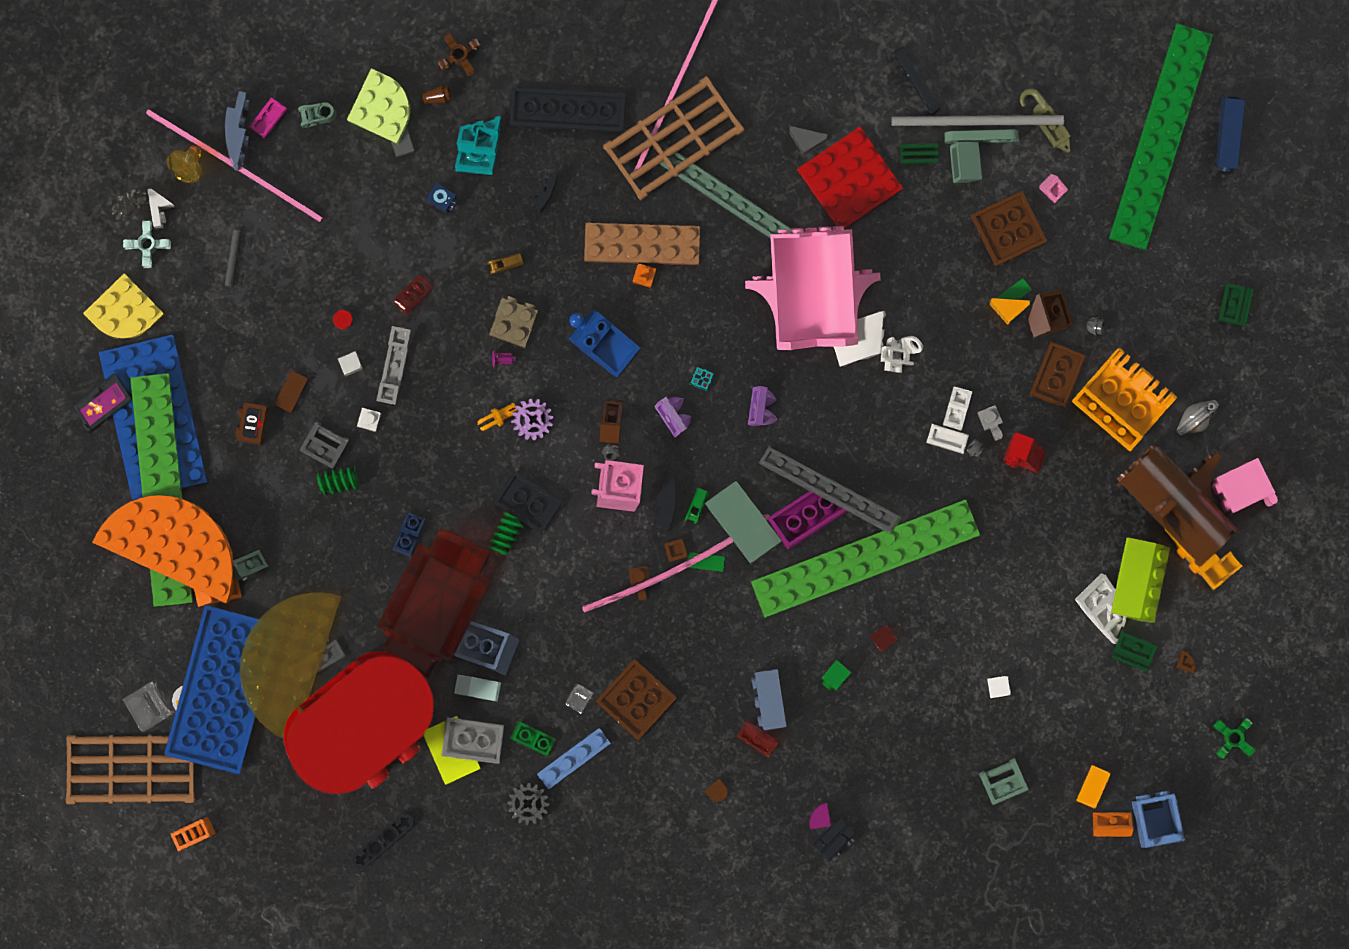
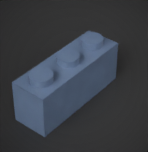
[751,669,786,731]

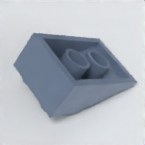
[449,618,520,675]

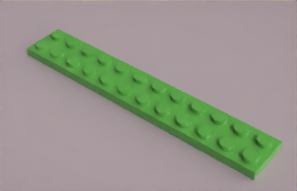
[131,373,193,607]
[751,500,980,618]

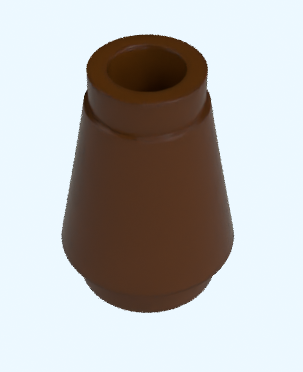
[422,84,452,104]

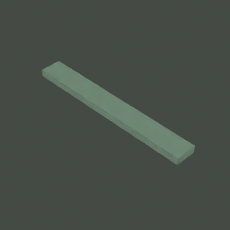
[659,146,791,239]

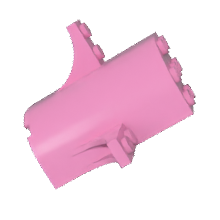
[745,226,881,350]

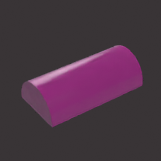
[767,477,848,550]

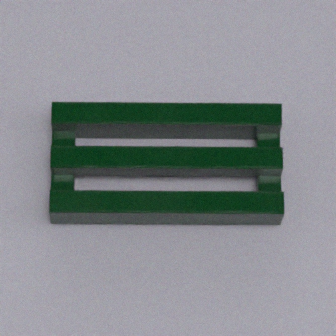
[900,143,939,164]

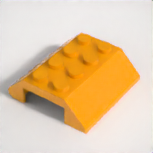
[1072,347,1177,451]

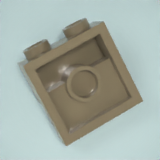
[489,296,538,348]

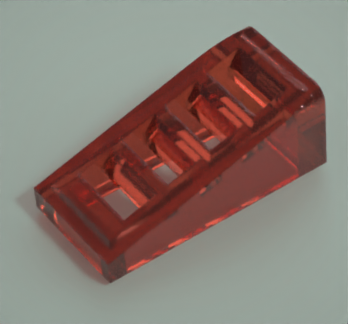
[392,275,433,315]

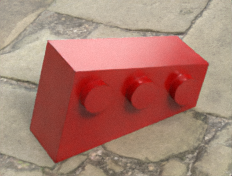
[1003,432,1046,473]

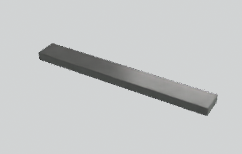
[759,446,901,534]

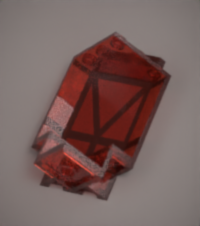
[377,528,491,678]

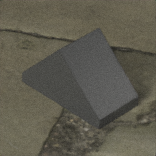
[789,126,828,156]

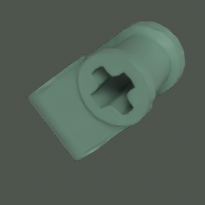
[298,103,336,128]

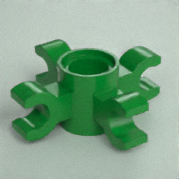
[1213,718,1255,759]

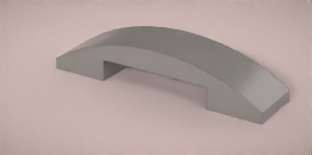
[377,326,411,405]

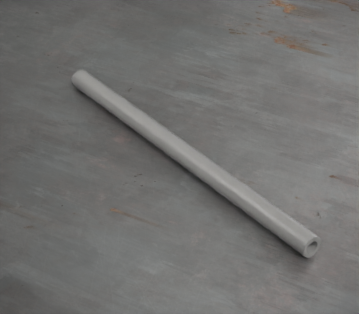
[892,115,1064,126]

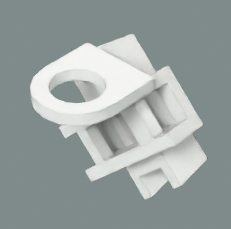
[881,336,923,373]

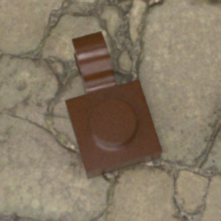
[628,566,649,601]

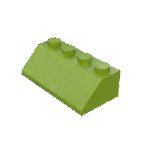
[1111,538,1170,623]

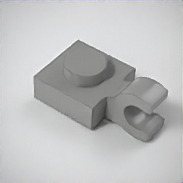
[977,405,1003,441]

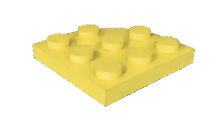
[83,274,165,338]

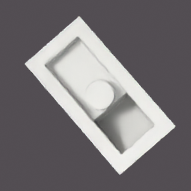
[148,189,175,230]

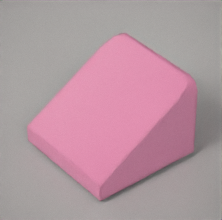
[1039,174,1068,203]

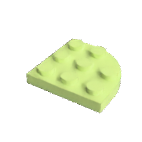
[347,69,410,144]

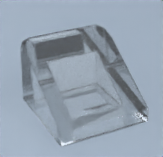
[565,684,593,714]

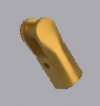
[487,252,524,274]

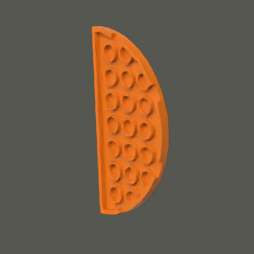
[92,495,234,603]

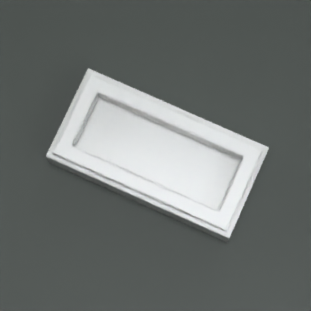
[926,424,969,454]

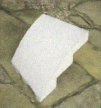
[834,311,886,367]
[1075,574,1127,644]

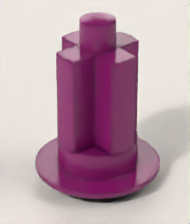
[492,350,516,367]

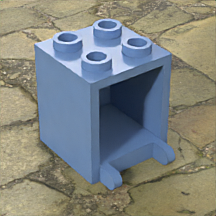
[1132,791,1184,848]

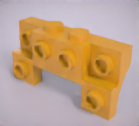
[1165,529,1243,590]

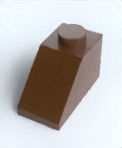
[599,400,623,444]

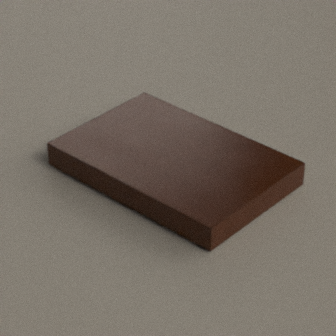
[1029,341,1086,409]

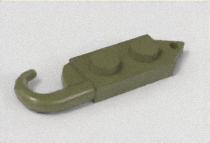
[1020,89,1071,153]

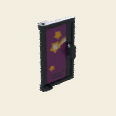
[73,373,133,433]

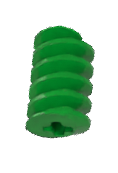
[317,465,359,496]
[487,512,524,555]

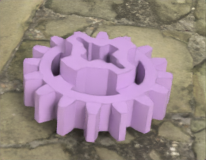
[511,399,553,440]

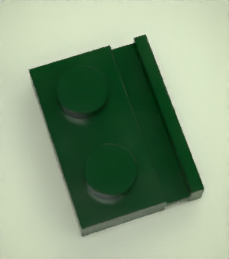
[1218,283,1254,327]
[1111,632,1158,672]

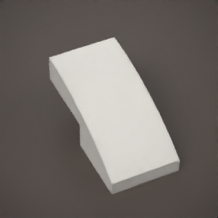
[943,386,972,431]

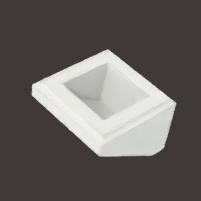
[338,351,363,377]
[987,676,1011,698]

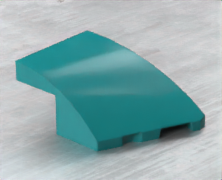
[455,116,501,175]

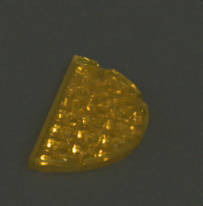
[240,593,341,739]

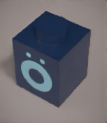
[426,183,458,214]

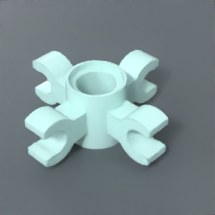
[123,221,171,268]

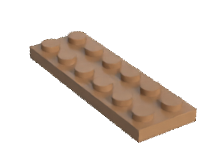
[584,223,700,265]

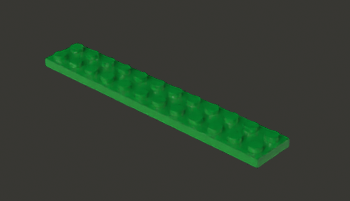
[1109,24,1213,250]

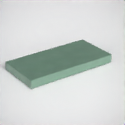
[705,481,782,564]

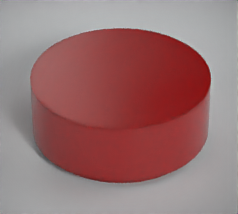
[333,310,353,330]

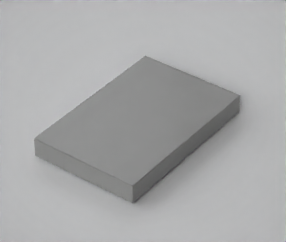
[441,717,504,764]

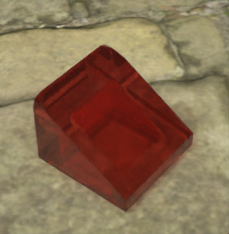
[870,625,897,652]

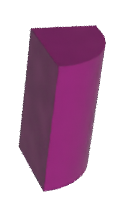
[809,803,830,829]

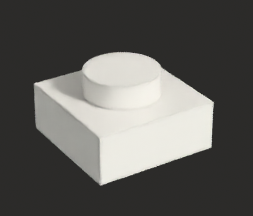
[357,408,381,432]

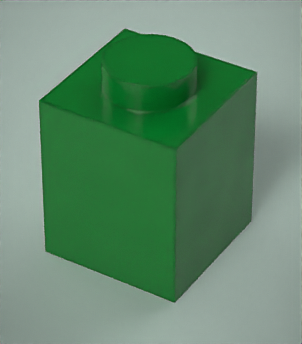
[821,660,851,691]

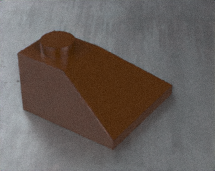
[1028,290,1074,337]

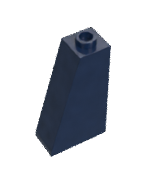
[1216,95,1245,171]

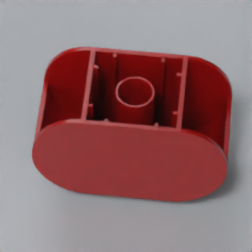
[284,651,433,794]

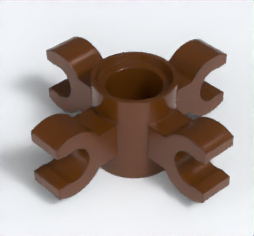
[438,33,481,77]

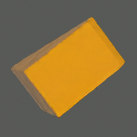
[990,298,1030,325]

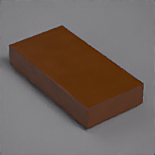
[274,371,309,413]

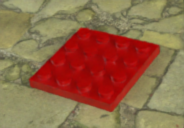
[797,127,903,229]

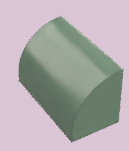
[950,142,982,183]

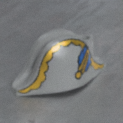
[1176,400,1219,436]

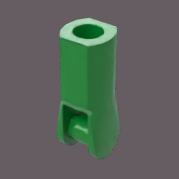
[685,488,709,524]

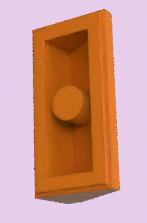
[1093,812,1133,837]

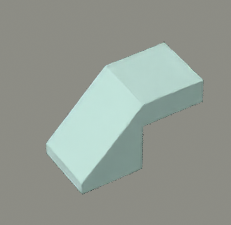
[454,675,501,701]

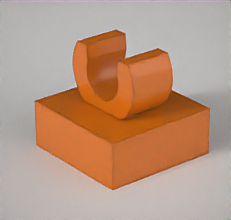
[633,263,656,288]

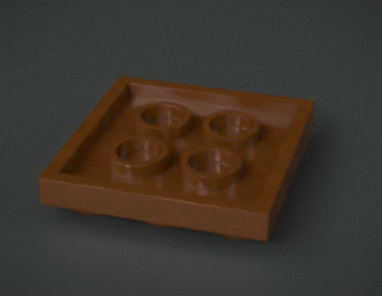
[970,191,1047,267]
[595,659,677,740]

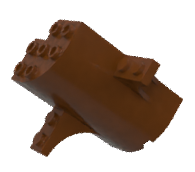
[1116,445,1238,567]

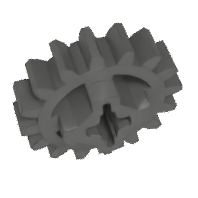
[507,783,549,825]

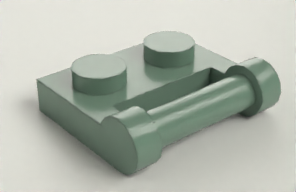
[979,758,1028,805]

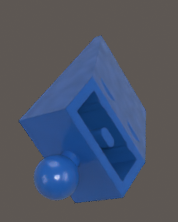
[569,310,640,378]

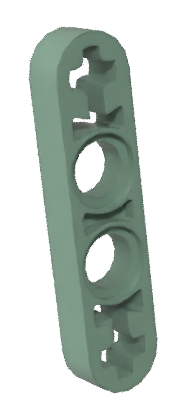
[944,130,1019,144]

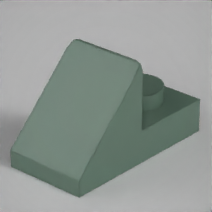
[233,550,268,581]

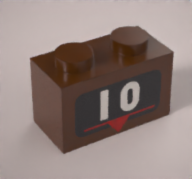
[235,402,269,446]

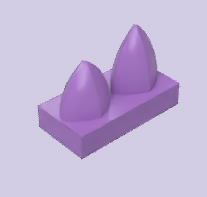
[748,386,778,426]
[654,397,691,438]

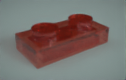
[737,720,779,758]

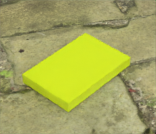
[423,716,481,785]

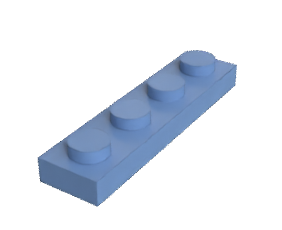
[537,728,611,790]

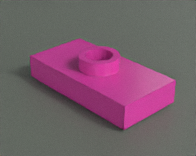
[249,97,288,139]

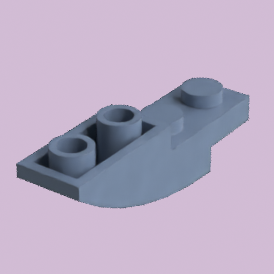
[225,91,249,171]

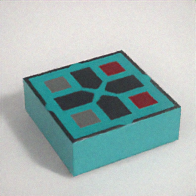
[690,366,714,391]

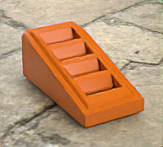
[171,817,216,851]

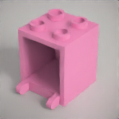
[1211,458,1278,516]
[592,460,644,512]

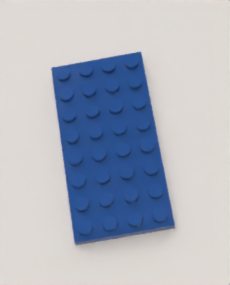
[99,335,208,501]
[164,605,280,774]

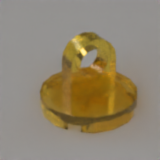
[166,146,202,183]

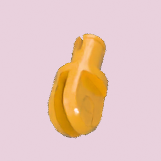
[478,402,517,431]

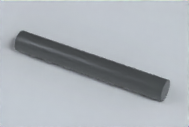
[225,230,241,287]

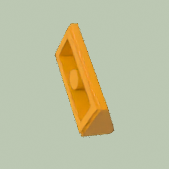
[1076,765,1111,809]

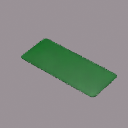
[996,278,1032,300]
[687,552,725,572]

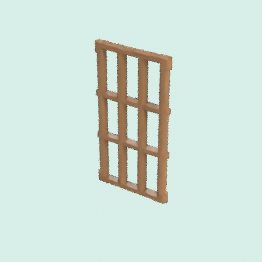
[603,76,744,200]
[66,734,195,804]

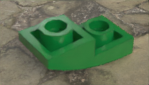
[510,721,555,756]

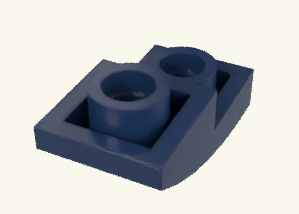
[393,512,426,557]

